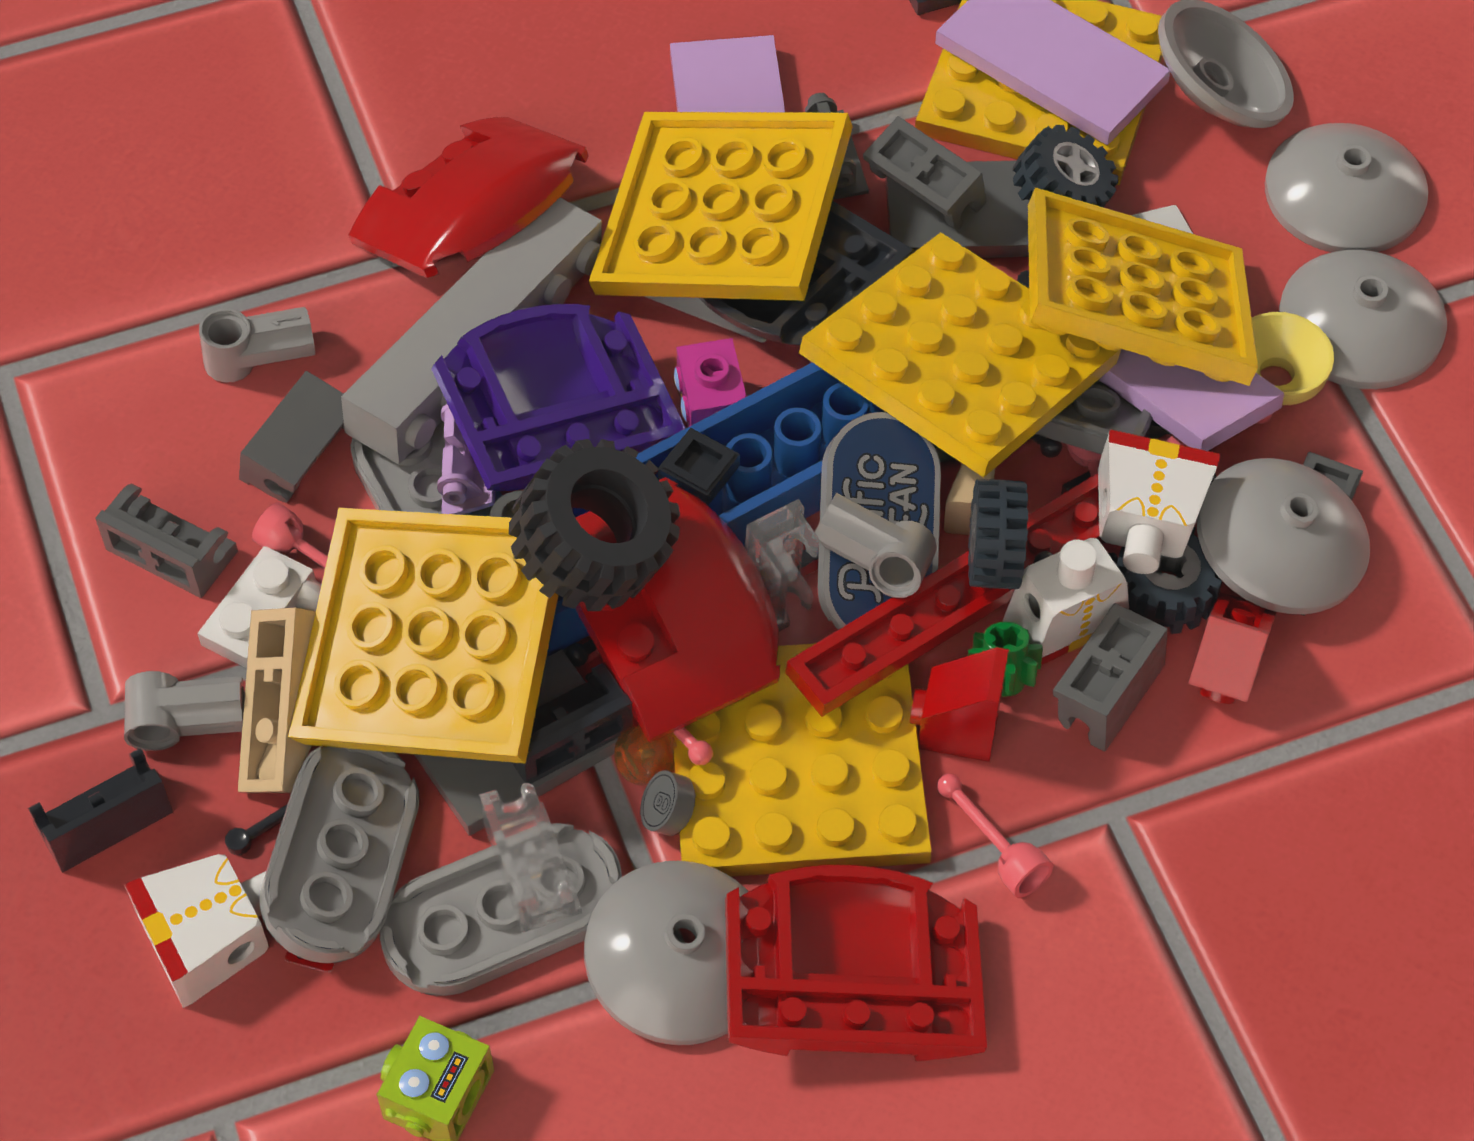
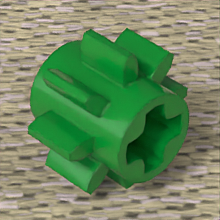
[968,622,1043,697]

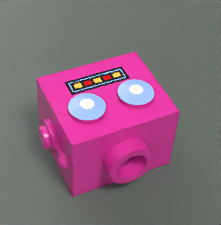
[674,338,747,428]

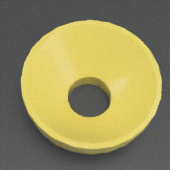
[1252,312,1334,405]

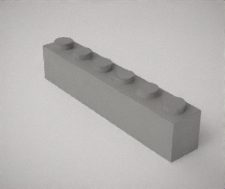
[341,198,602,465]

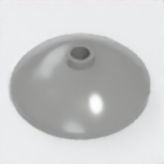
[1158,0,1294,128]
[1265,123,1428,252]
[1279,250,1447,389]
[1197,458,1370,614]
[584,861,749,1045]

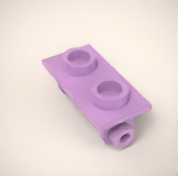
[437,404,495,515]

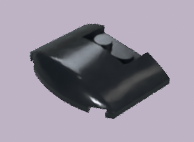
[699,200,914,345]

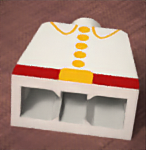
[1098,429,1220,574]
[1003,538,1129,665]
[124,854,269,1008]

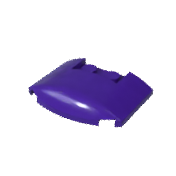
[431,304,686,491]

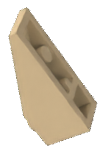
[238,607,315,793]

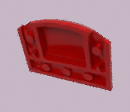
[348,117,589,278]
[575,477,781,743]
[725,865,987,1061]

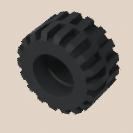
[509,439,680,611]

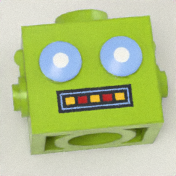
[377,1016,494,1141]

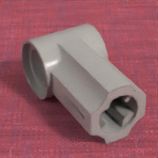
[199,307,315,382]
[811,493,937,598]
[124,671,245,751]

